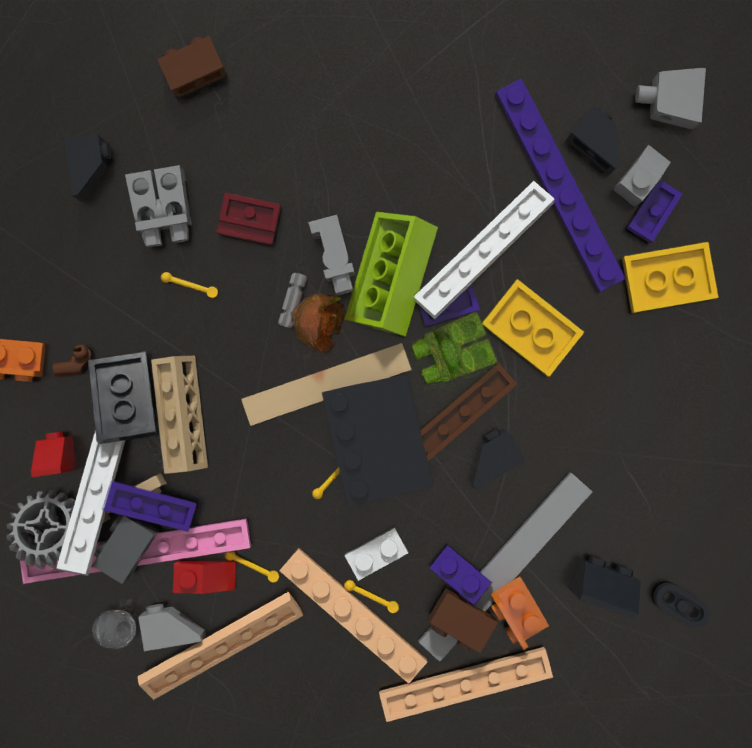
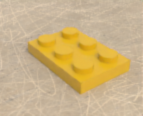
[622,242,718,313]
[481,279,584,377]

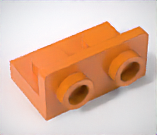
[0,339,46,382]
[491,576,549,650]

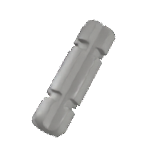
[278,273,307,328]

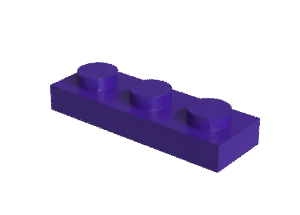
[102,481,196,532]

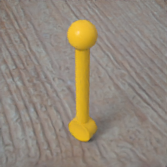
[161,272,218,298]
[312,467,340,499]
[224,551,279,582]
[344,580,399,613]

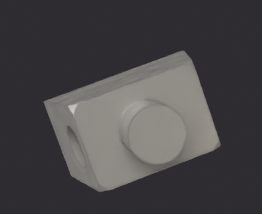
[635,68,706,129]

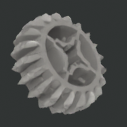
[6,490,75,569]

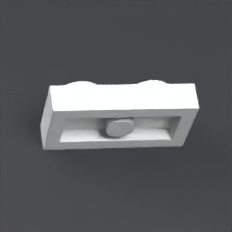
[345,527,408,581]

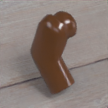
[53,345,91,377]

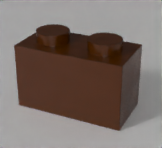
[157,36,227,98]
[428,588,498,653]

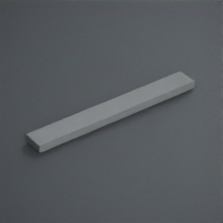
[418,472,592,661]

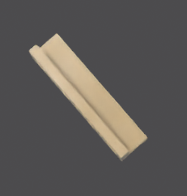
[151,356,208,474]

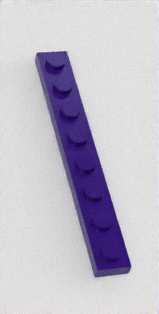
[495,78,626,293]

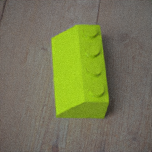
[344,212,438,337]

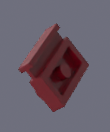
[216,193,281,246]

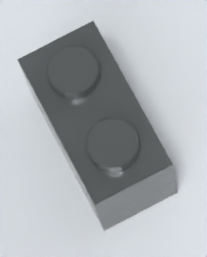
[92,516,159,584]

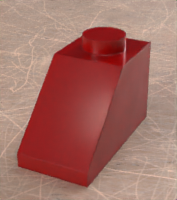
[31,432,77,477]
[173,559,237,594]

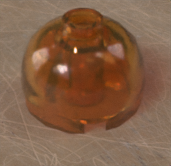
[292,293,344,352]

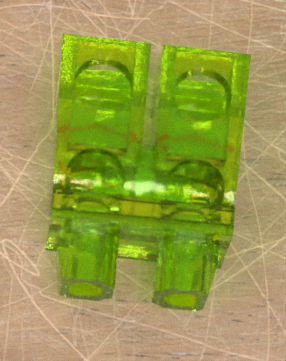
[411,311,498,384]

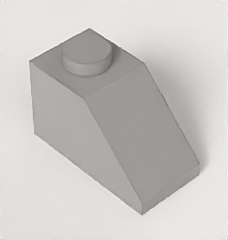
[613,145,671,207]
[138,604,206,651]

